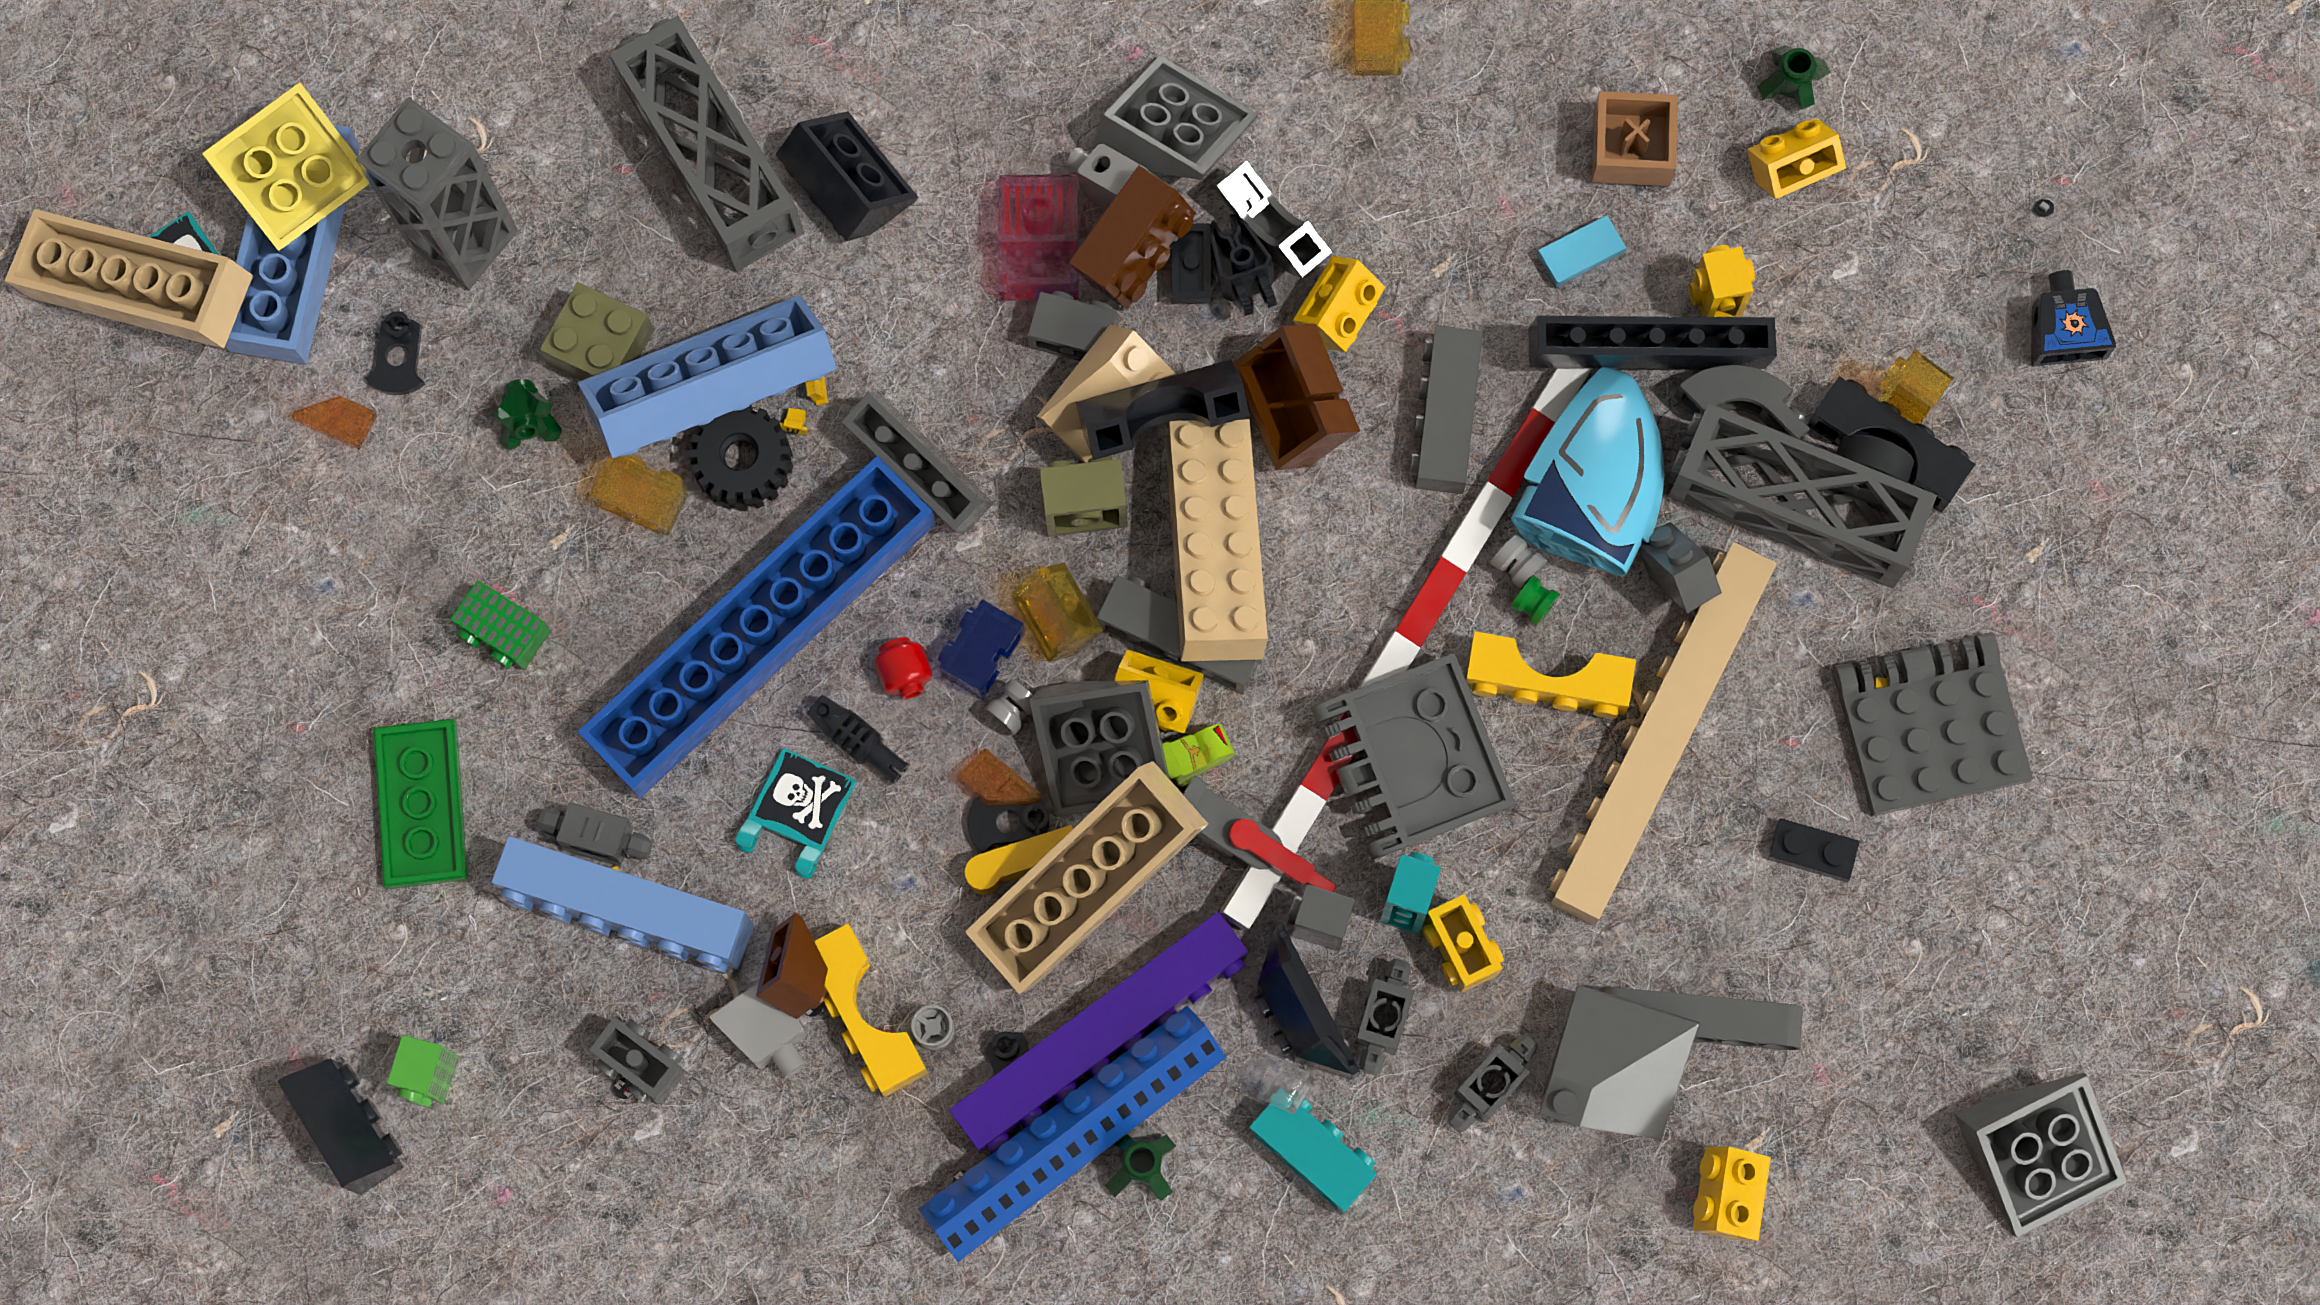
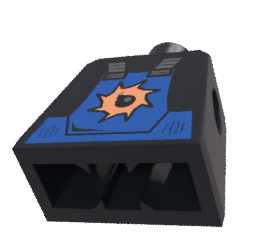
[2031,270,2116,367]

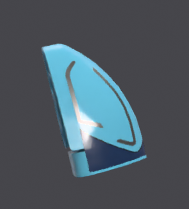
[1511,367,1665,576]

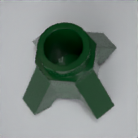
[1757,46,1831,110]
[491,379,562,450]
[1105,1134,1176,1201]

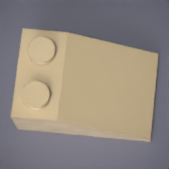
[1037,325,1176,463]

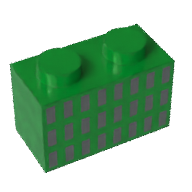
[450,580,551,671]

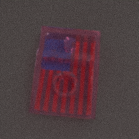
[998,174,1079,301]

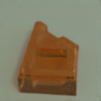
[957,748,1041,806]

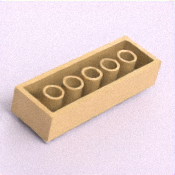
[5,209,253,349]
[1165,419,1268,661]
[965,761,1208,994]

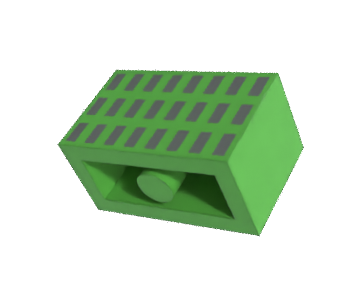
[387,1035,459,1108]

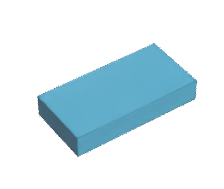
[1537,215,1627,288]

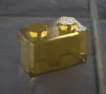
[1353,0,1410,76]
[1878,349,1954,424]
[590,454,688,537]
[1010,562,1103,663]

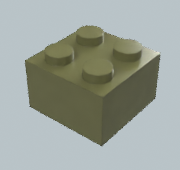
[540,282,654,381]
[1040,456,1128,537]

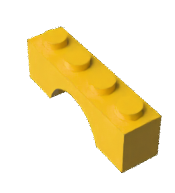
[1465,631,1636,719]
[814,923,929,1097]

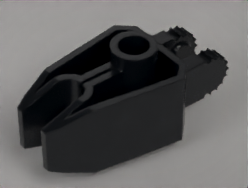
[1210,214,1277,316]

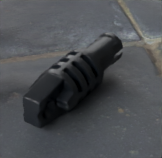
[807,695,910,784]

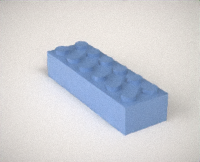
[225,125,360,365]
[577,295,837,459]
[491,836,754,974]

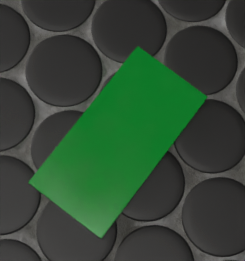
[373,719,468,890]

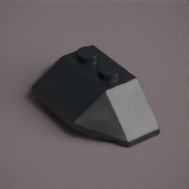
[1254,924,1360,1080]

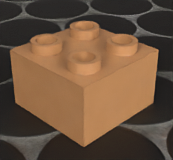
[1591,91,1678,186]

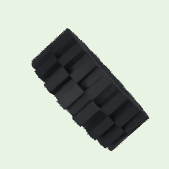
[689,405,793,511]

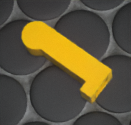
[965,825,1073,895]

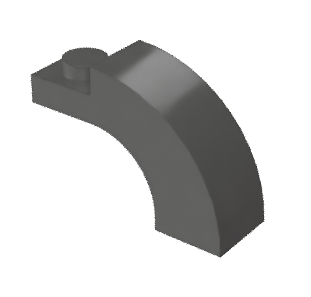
[1213,161,1332,277]
[1674,365,1810,441]

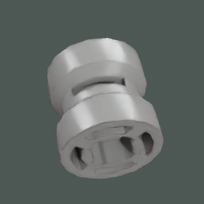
[1491,534,1548,590]
[984,679,1034,736]
[911,1005,955,1051]

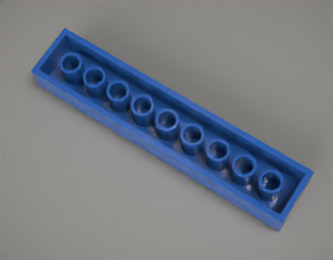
[577,456,936,799]

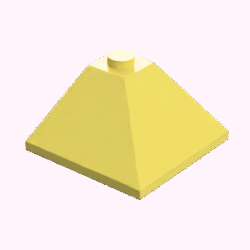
[202,82,370,251]

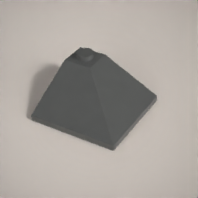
[1092,55,1258,180]
[1029,680,1170,817]
[1539,984,1699,1140]
[1955,1073,2127,1238]

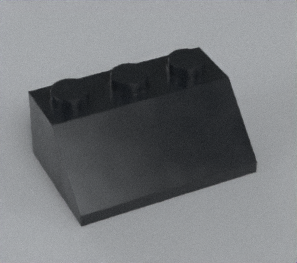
[775,111,919,241]
[277,1058,404,1195]

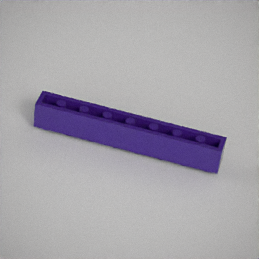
[949,911,1248,1154]

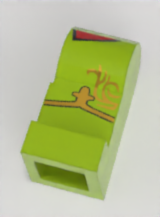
[1162,724,1236,786]

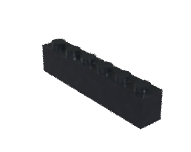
[1528,315,1777,369]

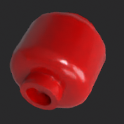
[874,637,933,700]

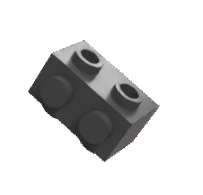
[589,1017,687,1106]

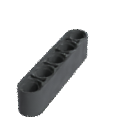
[1599,987,1803,1051]

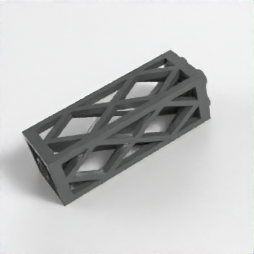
[609,15,804,272]
[355,97,518,290]
[1666,403,1937,588]

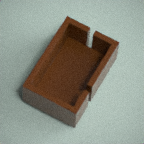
[1069,165,1196,309]
[1233,324,1360,471]

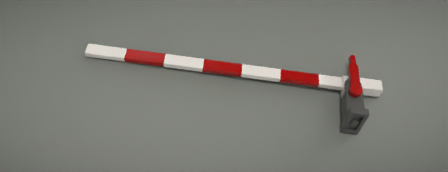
[1178,368,1592,931]

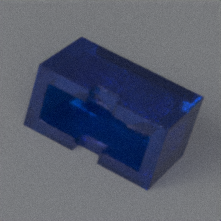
[938,599,1025,700]

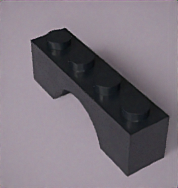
[1076,359,1250,460]
[1807,376,1976,513]

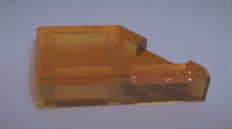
[291,396,378,450]

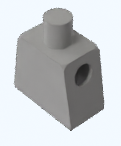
[1067,144,1148,211]
[709,982,807,1078]

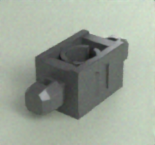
[537,802,653,867]
[1355,959,1415,1076]
[1447,1035,1538,1133]

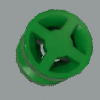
[1510,575,1560,627]

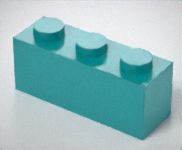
[1380,852,1442,935]
[1249,1089,1378,1215]

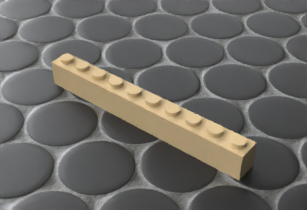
[1549,542,1777,926]

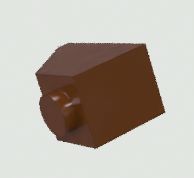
[756,913,828,1019]

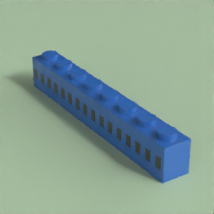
[919,1005,1227,1262]

